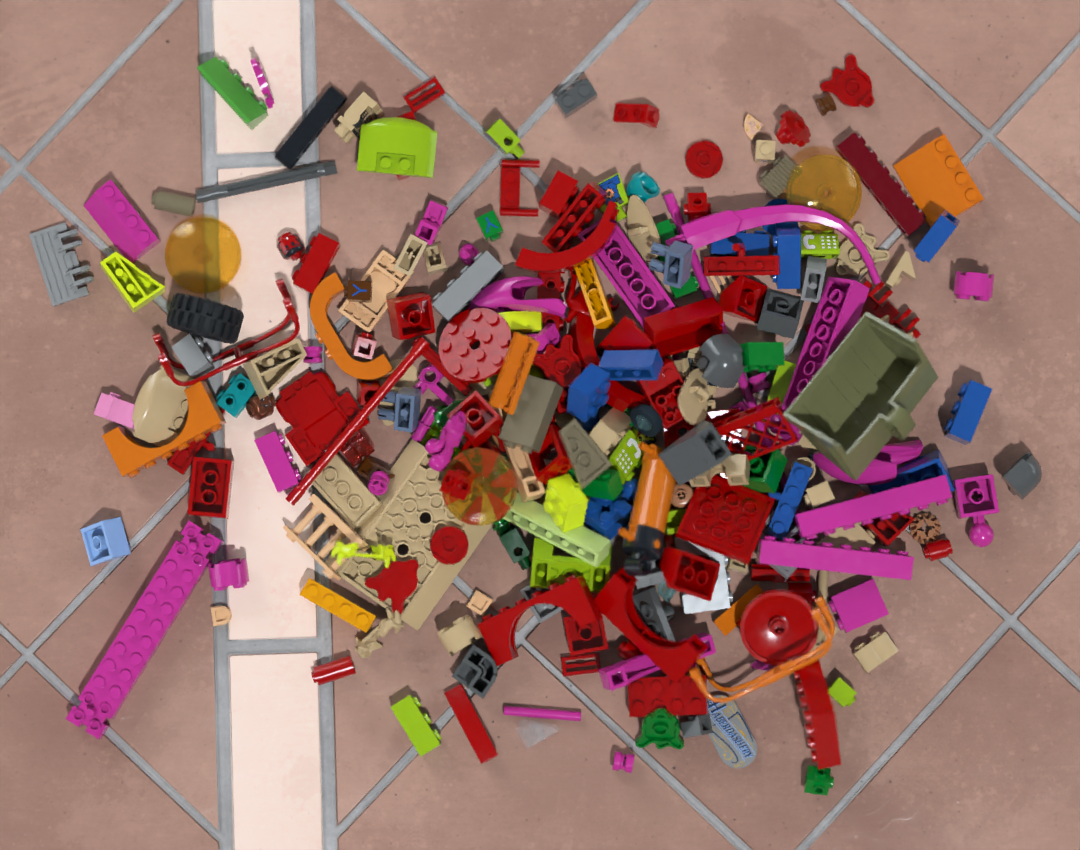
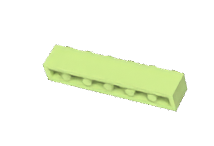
[503,491,611,567]

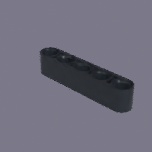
[275,86,347,170]

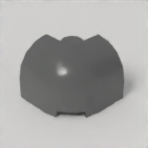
[696,334,745,388]
[1001,452,1042,500]
[452,645,497,698]

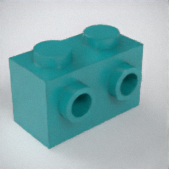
[217,373,256,419]

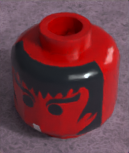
[276,232,305,261]

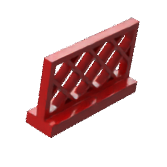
[712,397,798,460]

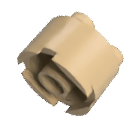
[437,615,483,657]

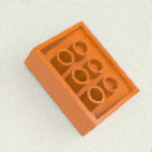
[893,134,984,228]

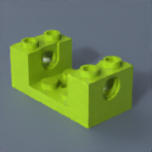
[530,538,612,593]

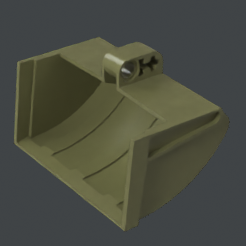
[783,312,938,480]

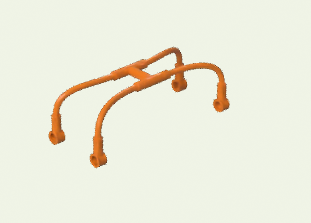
[689,596,835,703]

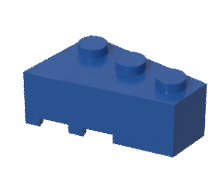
[772,222,801,289]

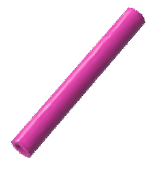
[504,706,581,721]

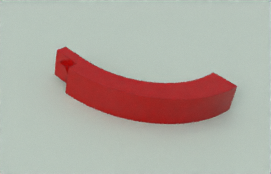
[515,201,619,273]
[570,312,649,412]

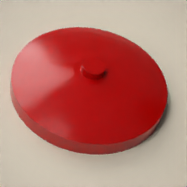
[740,589,818,665]

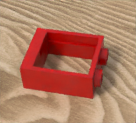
[528,424,572,486]

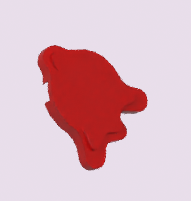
[820,54,874,108]
[532,334,582,390]
[365,559,419,614]

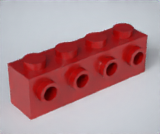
[542,182,608,253]
[536,271,565,334]

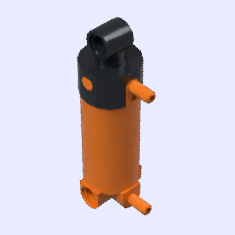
[618,442,676,576]

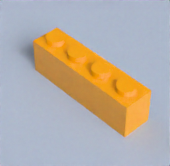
[299,578,377,633]

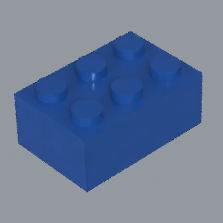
[943,380,992,445]

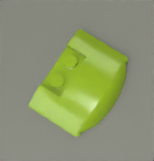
[357,117,438,178]

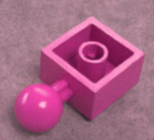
[952,474,999,547]

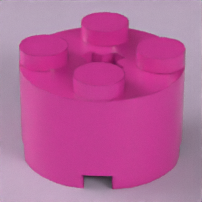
[954,271,994,301]
[208,558,249,591]

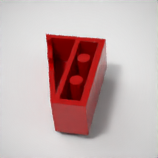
[851,491,915,547]

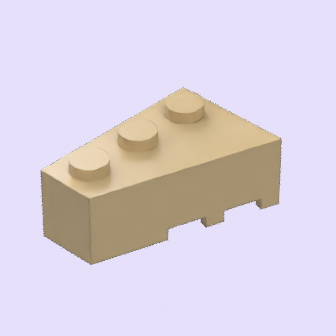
[243,338,307,399]

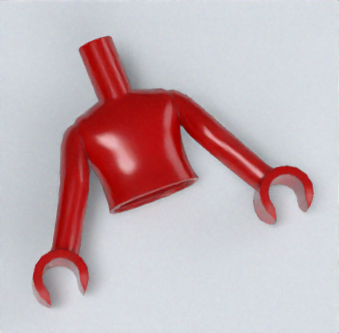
[563,268,620,323]

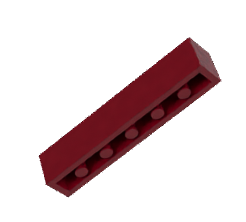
[835,132,926,238]

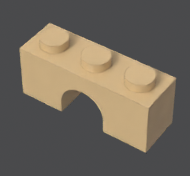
[689,454,750,487]

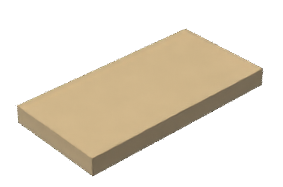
[305,454,383,531]

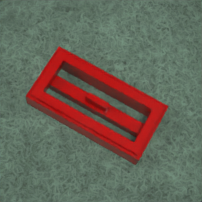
[403,77,446,113]
[561,653,601,677]

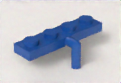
[767,461,813,540]

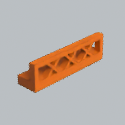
[488,332,540,415]

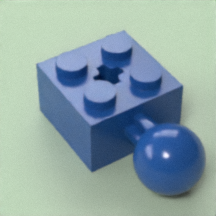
[567,363,611,432]
[584,478,639,540]

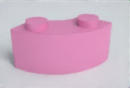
[94,392,134,429]

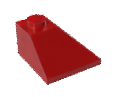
[718,276,768,323]

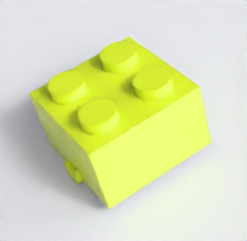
[544,473,588,533]

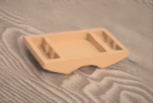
[338,250,414,333]

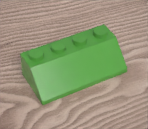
[197,57,269,130]

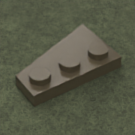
[559,419,611,489]

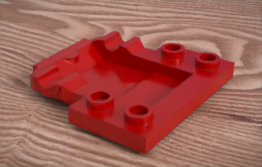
[276,371,370,467]

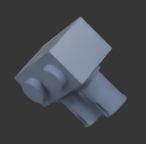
[649,240,693,289]
[378,387,421,433]

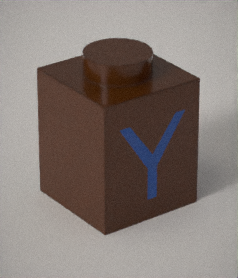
[344,280,373,303]

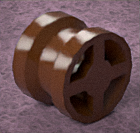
[815,93,837,117]

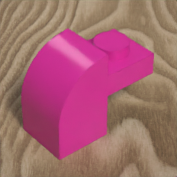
[415,200,449,245]

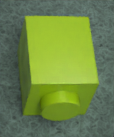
[828,677,856,707]

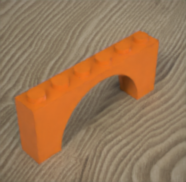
[102,381,227,478]

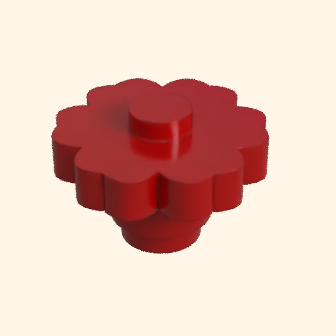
[776,110,811,147]

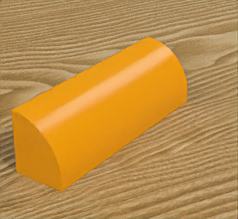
[574,258,617,329]

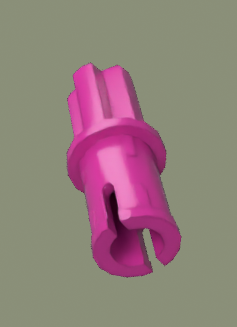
[411,406,439,443]

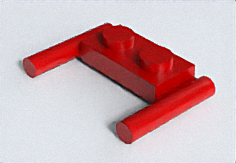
[500,159,540,217]

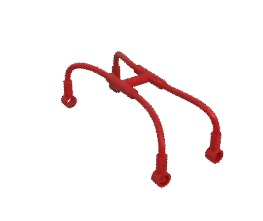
[152,278,300,386]

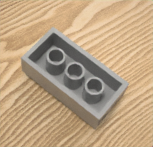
[432,251,504,323]

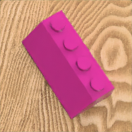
[84,179,161,263]

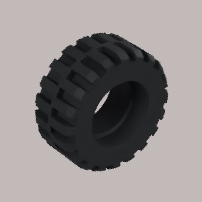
[166,293,244,344]

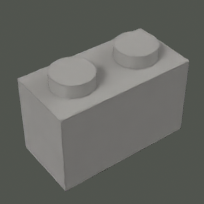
[801,256,827,303]
[172,333,215,379]

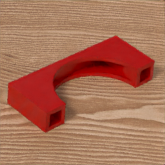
[477,574,602,666]

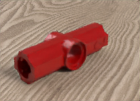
[751,564,810,583]

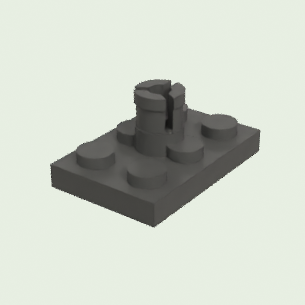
[633,587,675,641]

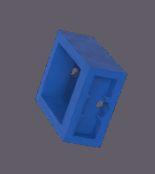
[914,210,960,263]

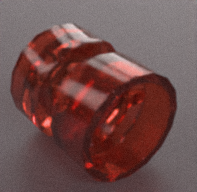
[340,432,375,467]

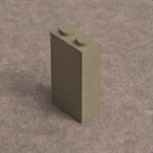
[499,375,563,454]

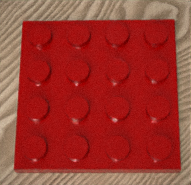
[676,475,775,565]

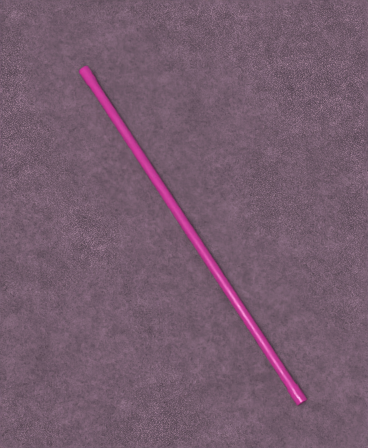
[663,193,812,541]

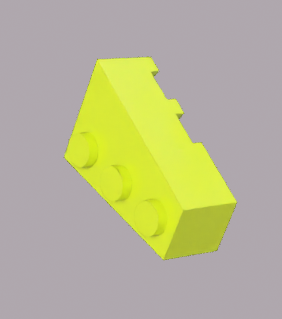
[100,252,165,313]

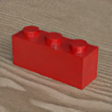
[292,233,341,295]

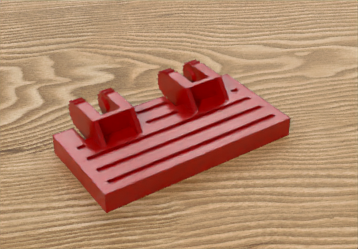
[858,281,921,339]

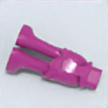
[425,412,466,471]

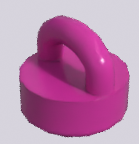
[459,244,479,265]

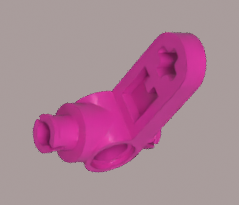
[413,363,454,406]

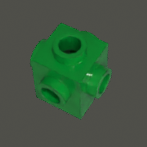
[804,765,834,796]

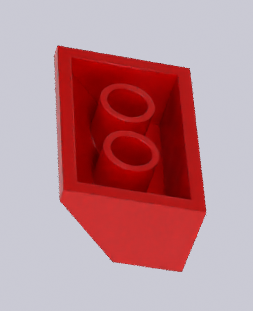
[660,547,720,602]

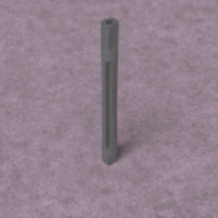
[195,161,337,203]

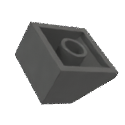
[757,289,804,339]

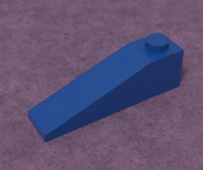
[868,449,955,494]

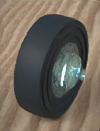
[630,404,663,437]

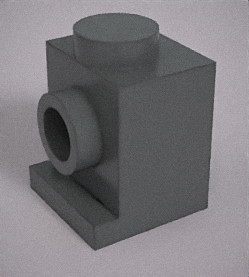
[680,714,713,738]

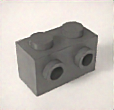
[555,78,597,119]

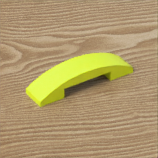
[498,311,542,333]

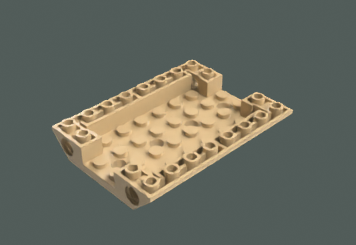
[326,439,497,631]

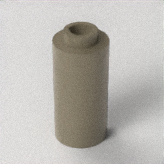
[152,190,196,217]

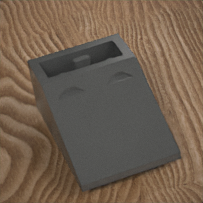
[658,420,732,486]

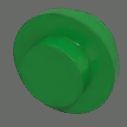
[492,518,511,534]

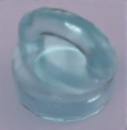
[658,582,677,602]

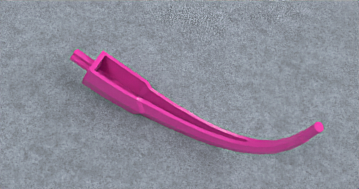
[665,204,881,285]

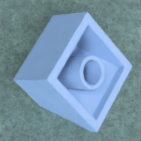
[80,517,131,566]

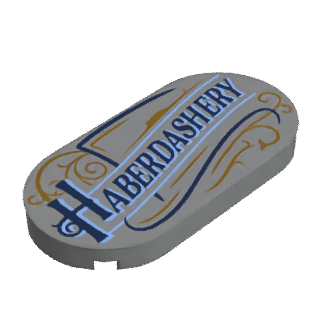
[701,695,757,768]

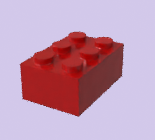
[187,457,234,519]

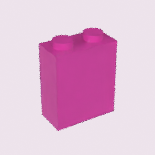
[828,579,889,633]

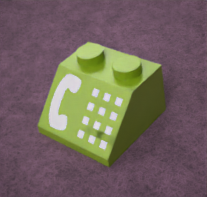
[801,231,840,259]
[607,430,644,485]

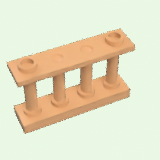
[283,494,370,581]

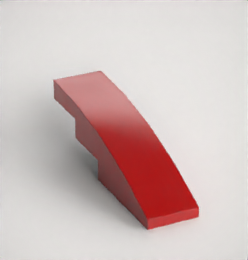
[444,684,498,765]

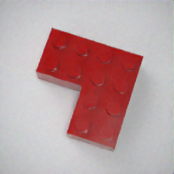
[793,658,841,770]

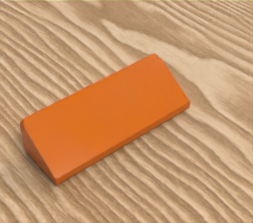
[713,584,763,636]

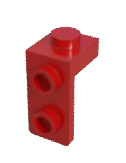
[613,103,660,128]

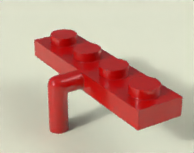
[704,243,780,276]
[167,406,226,475]

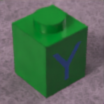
[476,210,503,242]

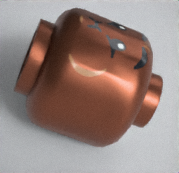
[246,394,276,420]

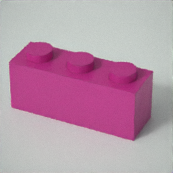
[254,431,302,494]

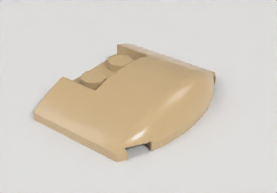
[132,365,194,453]

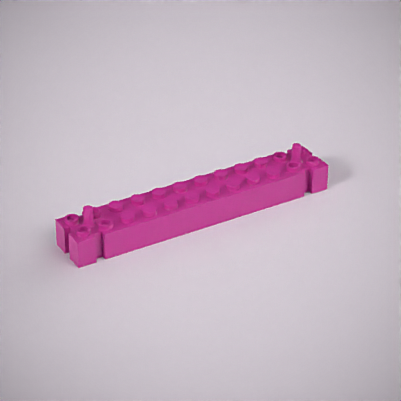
[66,521,224,739]

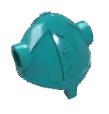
[626,171,660,203]

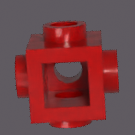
[684,192,711,222]
[439,469,473,501]

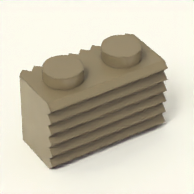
[759,155,802,199]

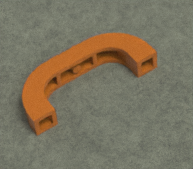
[310,272,394,381]

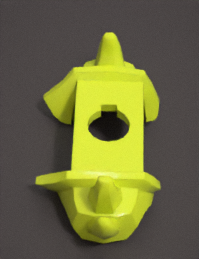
[331,541,396,568]

